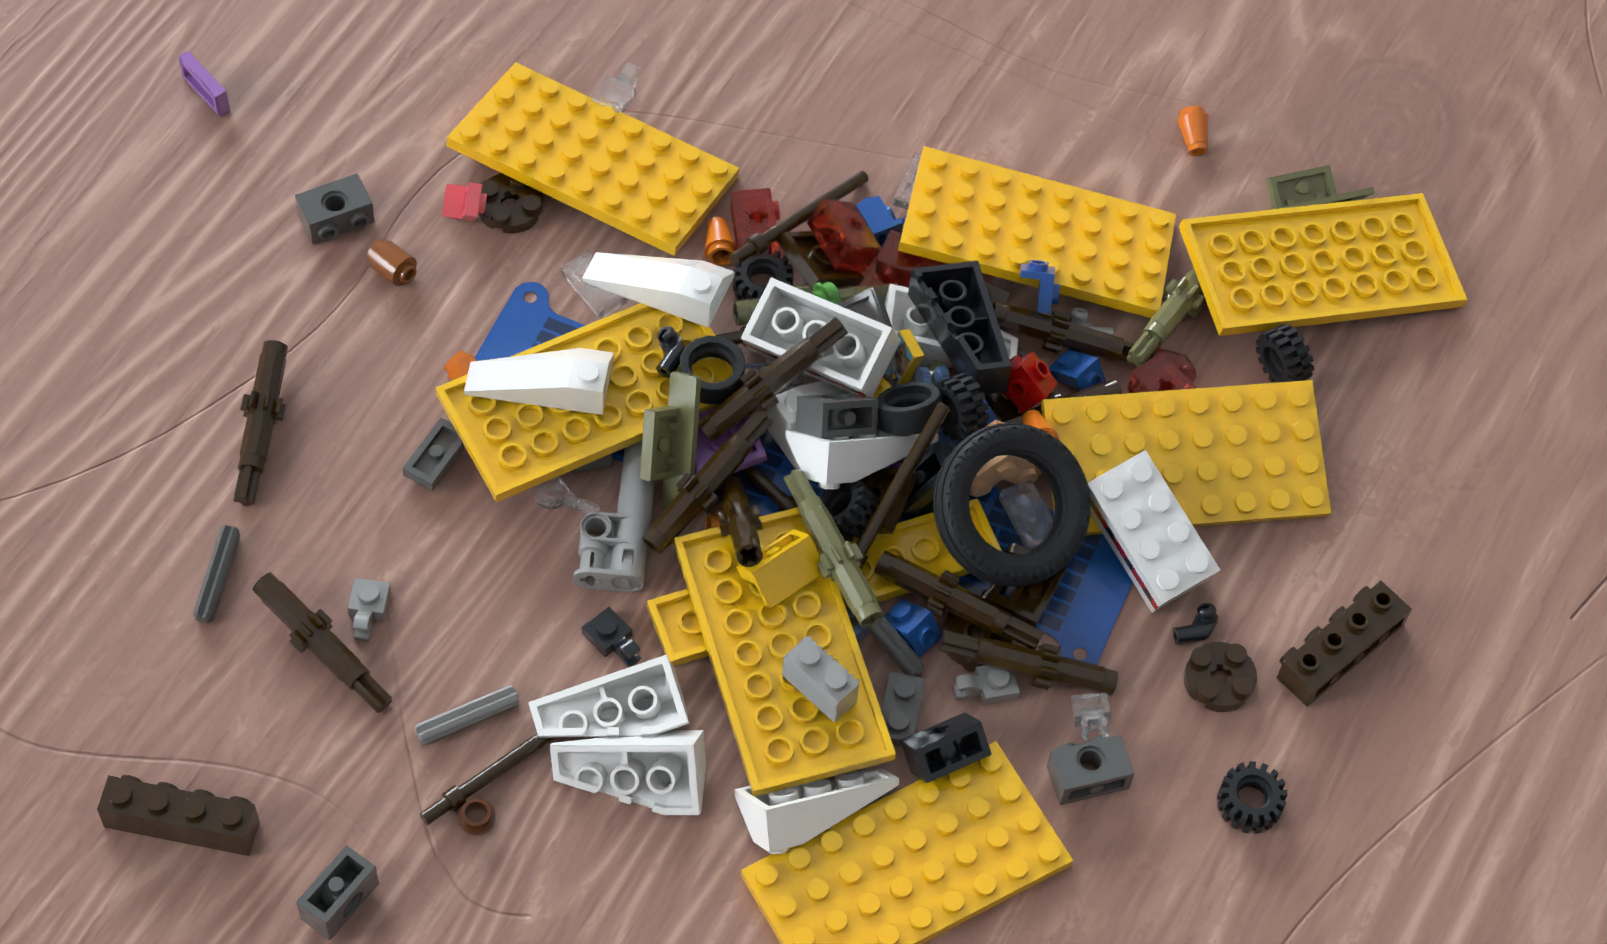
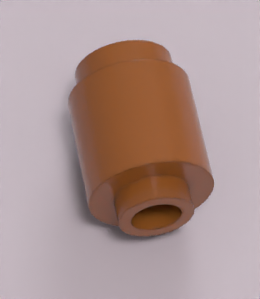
[367,239,417,286]

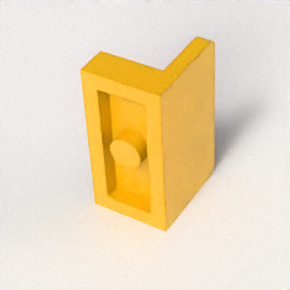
[736,529,822,608]

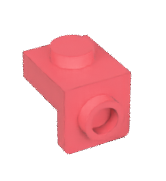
[442,182,487,222]

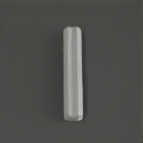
[415,685,519,744]

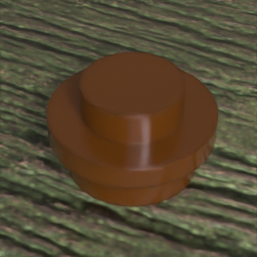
[458,798,496,835]

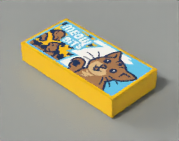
[883,329,924,387]

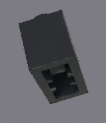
[900,712,992,783]

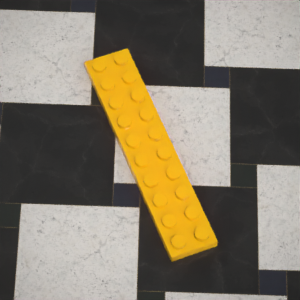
[647,499,1002,667]

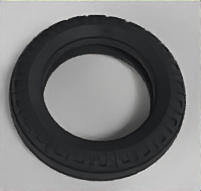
[933,423,1091,587]

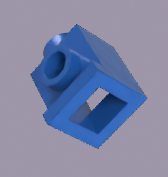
[853,196,903,253]

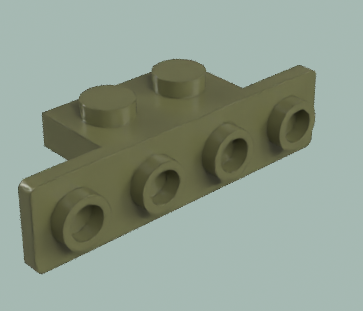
[1265,165,1375,210]
[640,371,701,509]

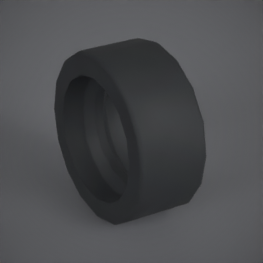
[679,336,745,405]
[876,382,942,436]

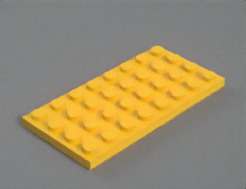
[446,62,740,256]
[898,146,1176,318]
[1179,193,1468,336]
[435,303,733,503]
[1041,380,1331,535]
[674,508,896,797]
[741,741,1074,944]

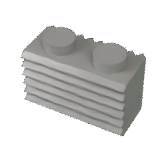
[782,636,859,722]

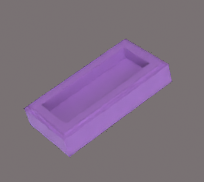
[179,51,230,116]

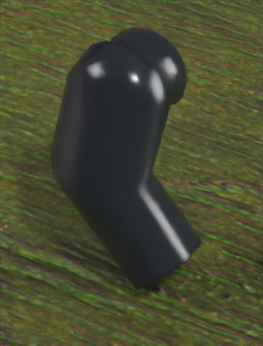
[656,326,685,378]
[1173,603,1218,645]

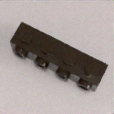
[1276,580,1412,707]
[97,775,260,856]

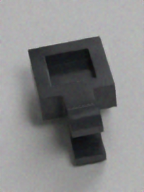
[582,607,641,667]

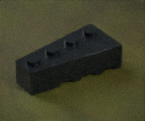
[908,261,1012,394]

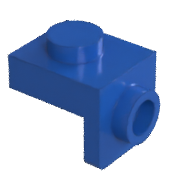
[1020,260,1060,314]
[1048,349,1106,392]
[884,598,942,658]

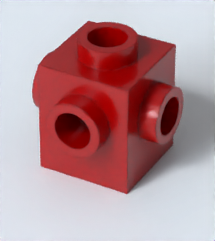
[1003,351,1058,413]

